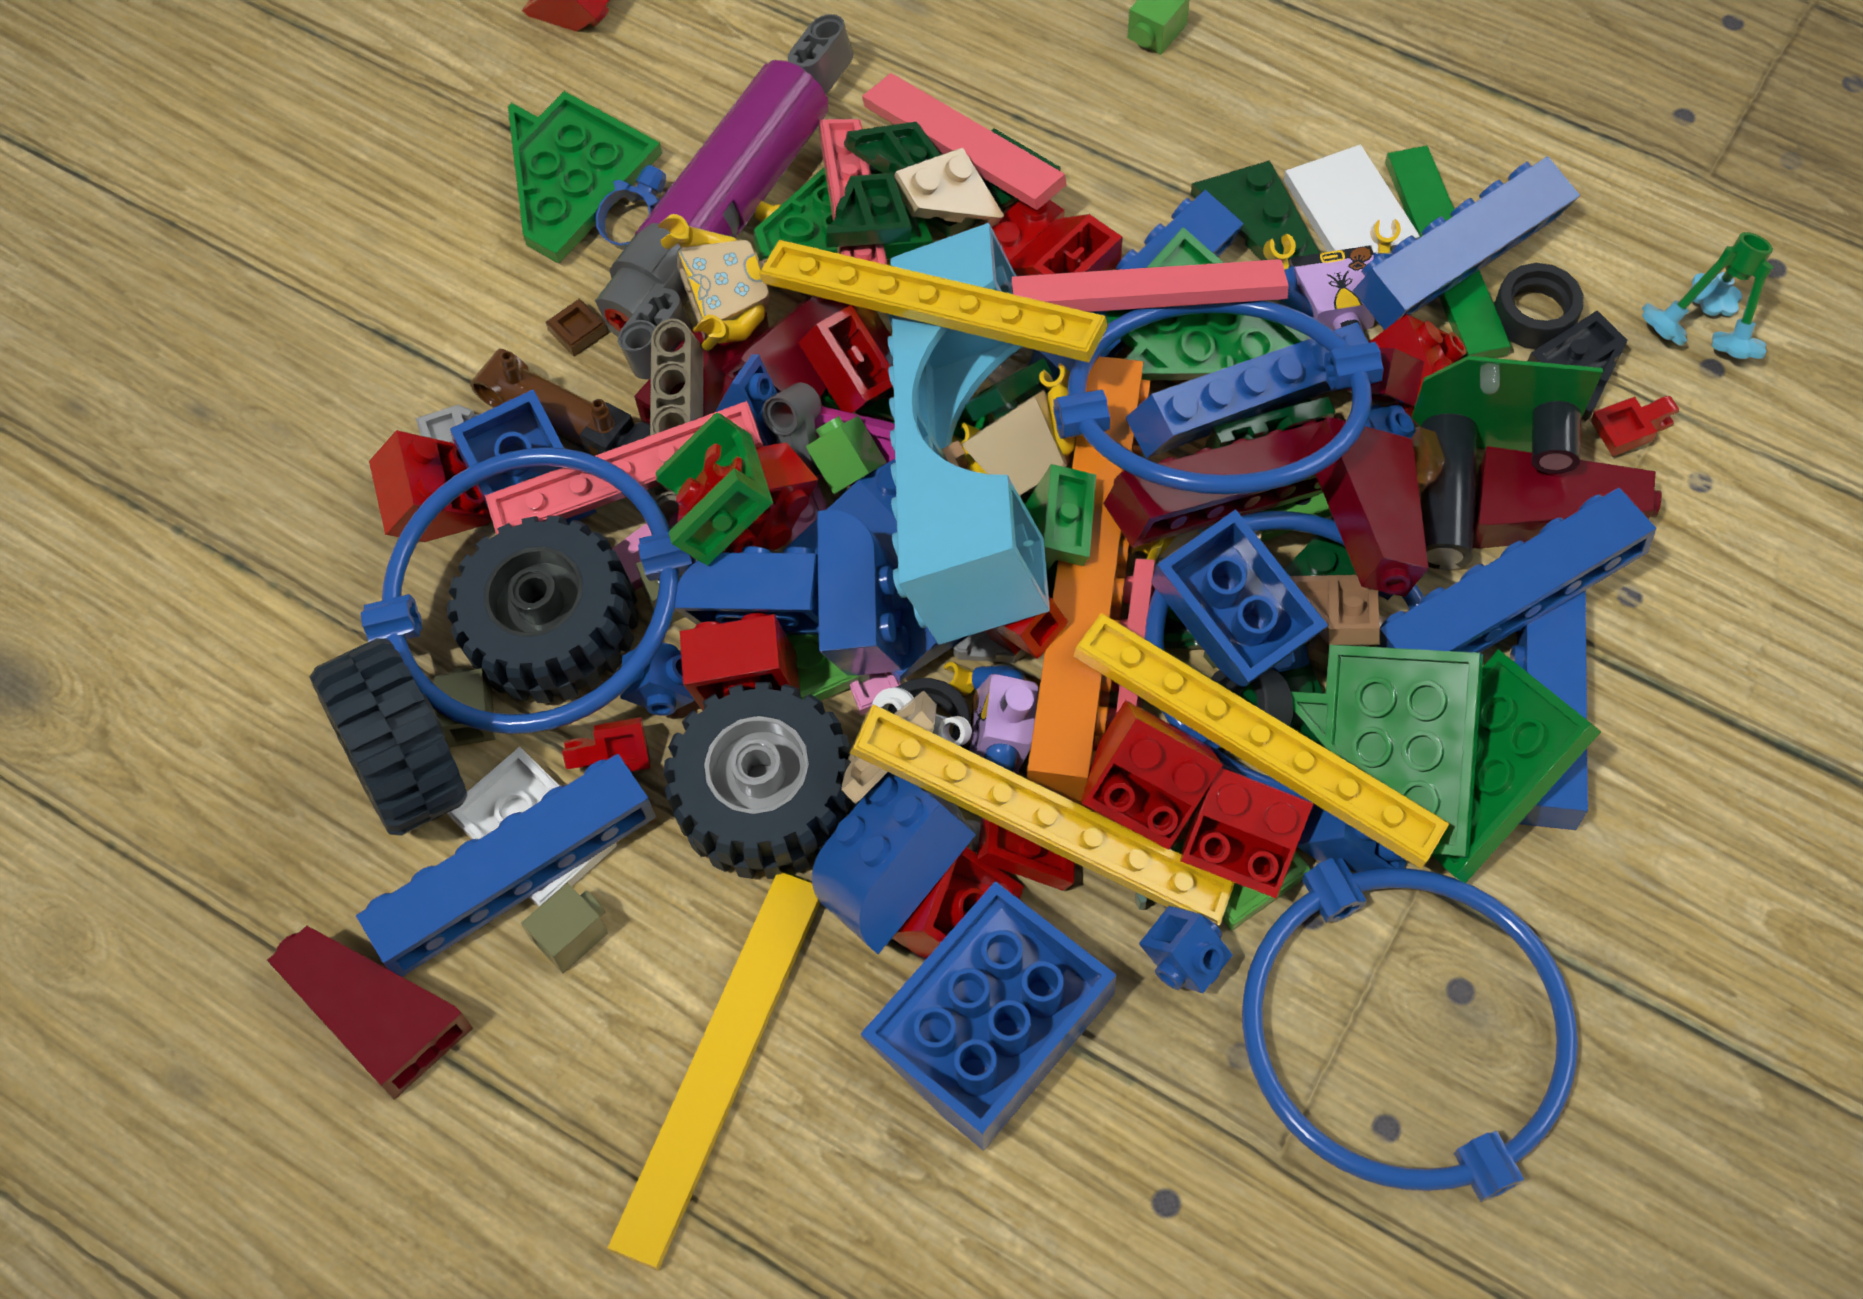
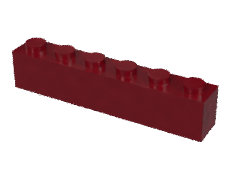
[1103,418,1338,548]

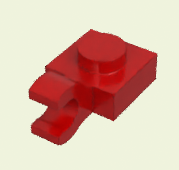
[1591,396,1680,457]
[676,443,742,522]
[562,717,651,772]

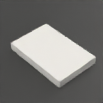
[1284,145,1420,252]
[447,747,617,907]

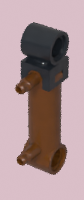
[470,349,650,456]

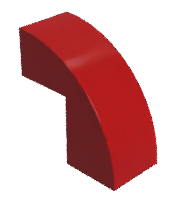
[985,597,1069,659]

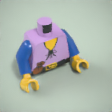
[1263,219,1401,335]
[943,662,1038,774]

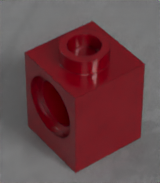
[1347,347,1424,406]

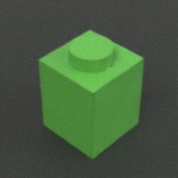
[1127,0,1190,55]
[805,415,887,494]

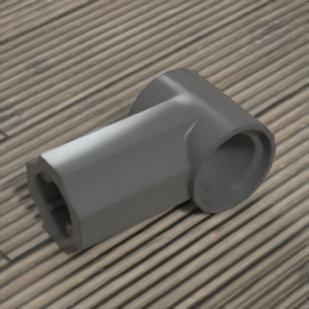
[762,383,821,476]

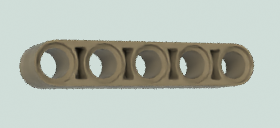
[650,319,703,530]

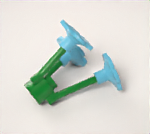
[1642,232,1773,359]

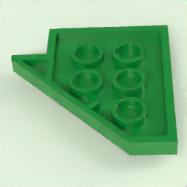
[508,91,662,264]
[754,165,933,261]
[1104,227,1310,380]
[1290,645,1483,856]
[1431,649,1601,883]

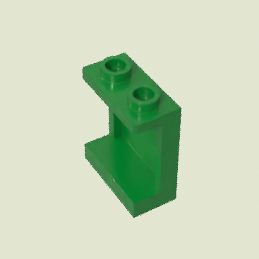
[655,413,773,566]
[1025,464,1096,599]

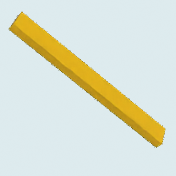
[759,240,1108,363]
[1073,613,1449,869]
[850,704,1235,927]
[607,872,820,1271]

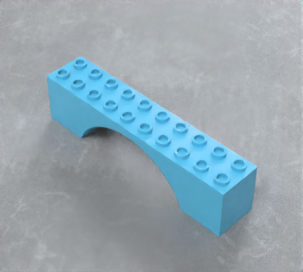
[888,223,1050,645]

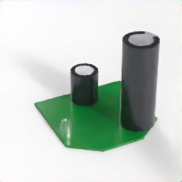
[1412,356,1603,570]

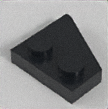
[1528,310,1628,421]

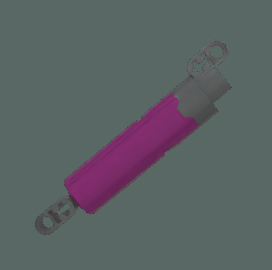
[595,14,854,380]

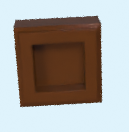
[546,298,608,356]

